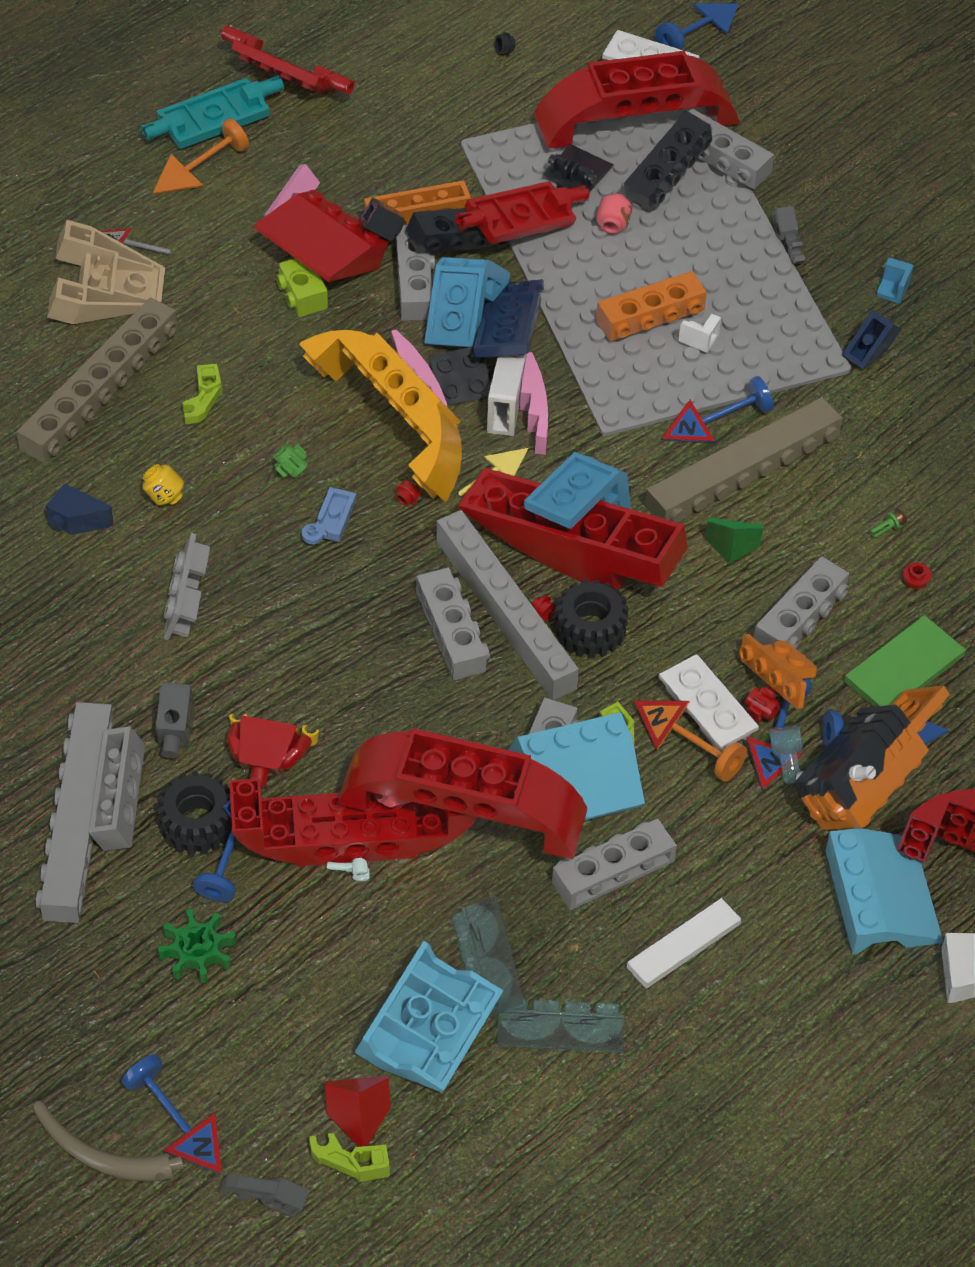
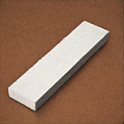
[626,898,741,989]

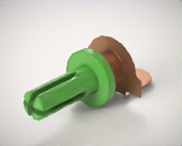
[870,507,920,538]

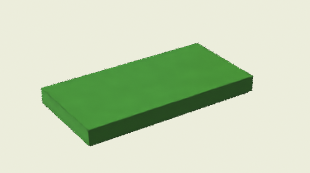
[844,615,966,707]

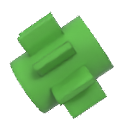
[274,444,308,478]

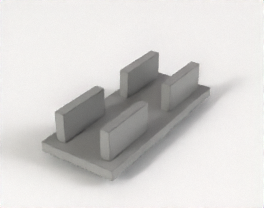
[163,533,210,640]

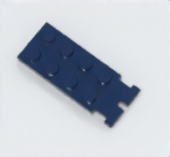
[473,279,544,358]

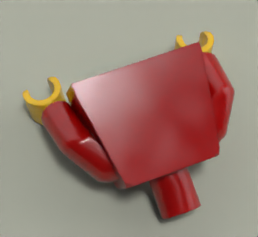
[227,713,319,789]

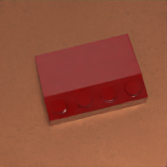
[254,190,388,282]

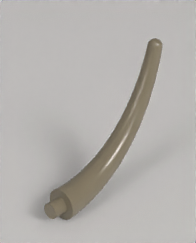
[33,1101,184,1181]

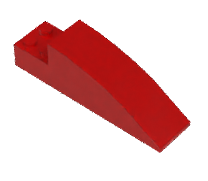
[458,468,688,590]

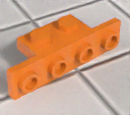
[739,634,817,709]

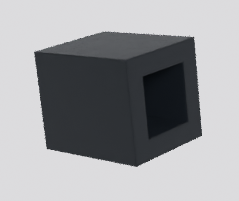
[359,197,405,241]

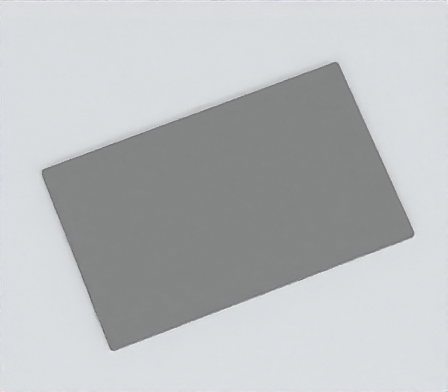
[461,106,851,436]

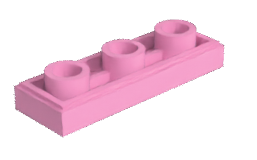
[264,164,320,216]

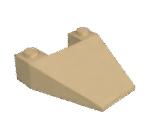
[47,219,165,324]

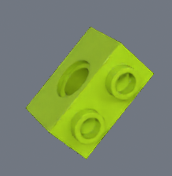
[276,258,328,317]

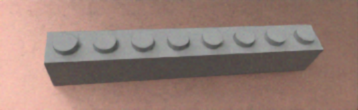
[436,510,579,700]
[36,702,114,923]

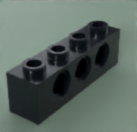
[624,110,712,212]
[406,208,511,253]

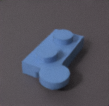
[302,487,356,544]

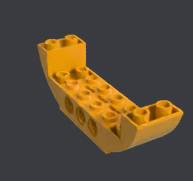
[299,330,462,502]

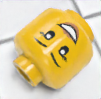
[142,464,184,506]

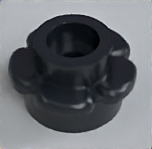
[494,32,515,57]

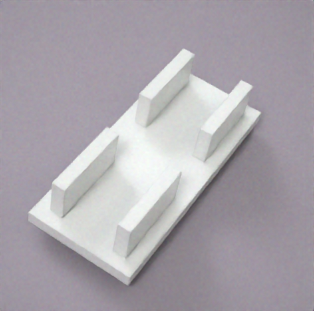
[602,30,700,60]
[659,654,759,752]

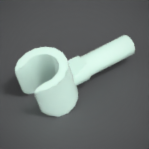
[327,858,370,881]

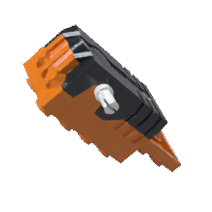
[795,685,950,830]

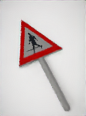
[101,228,171,254]

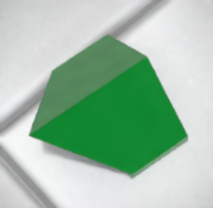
[705,517,764,564]

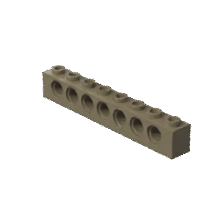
[16,297,178,463]

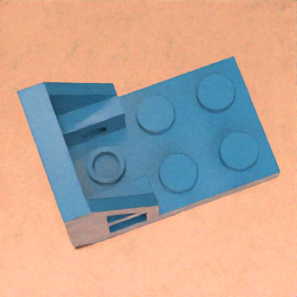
[424,257,510,348]
[524,452,631,529]

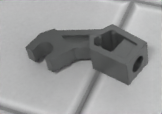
[772,206,805,264]
[219,1174,308,1218]

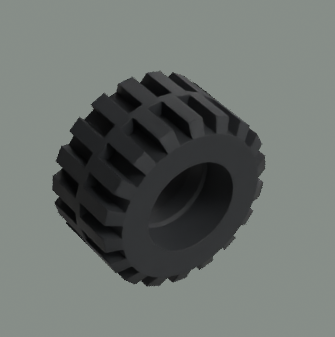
[555,580,628,658]
[158,772,232,855]

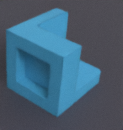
[876,257,914,304]

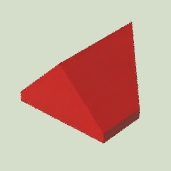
[324,1075,391,1147]

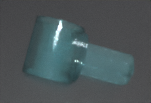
[769,724,803,784]

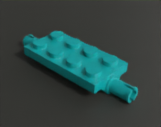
[141,75,284,149]

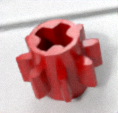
[745,685,782,722]

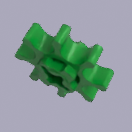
[158,909,236,983]

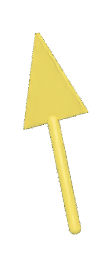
[458,448,528,496]

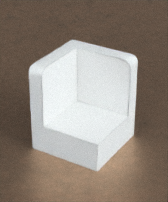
[679,314,721,353]

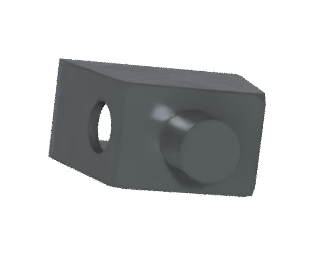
[156,682,195,758]

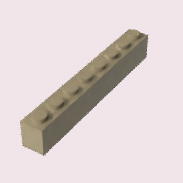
[645,397,842,523]

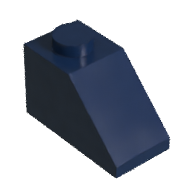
[842,310,902,369]
[46,484,114,535]

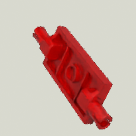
[221,25,355,95]
[455,181,590,244]

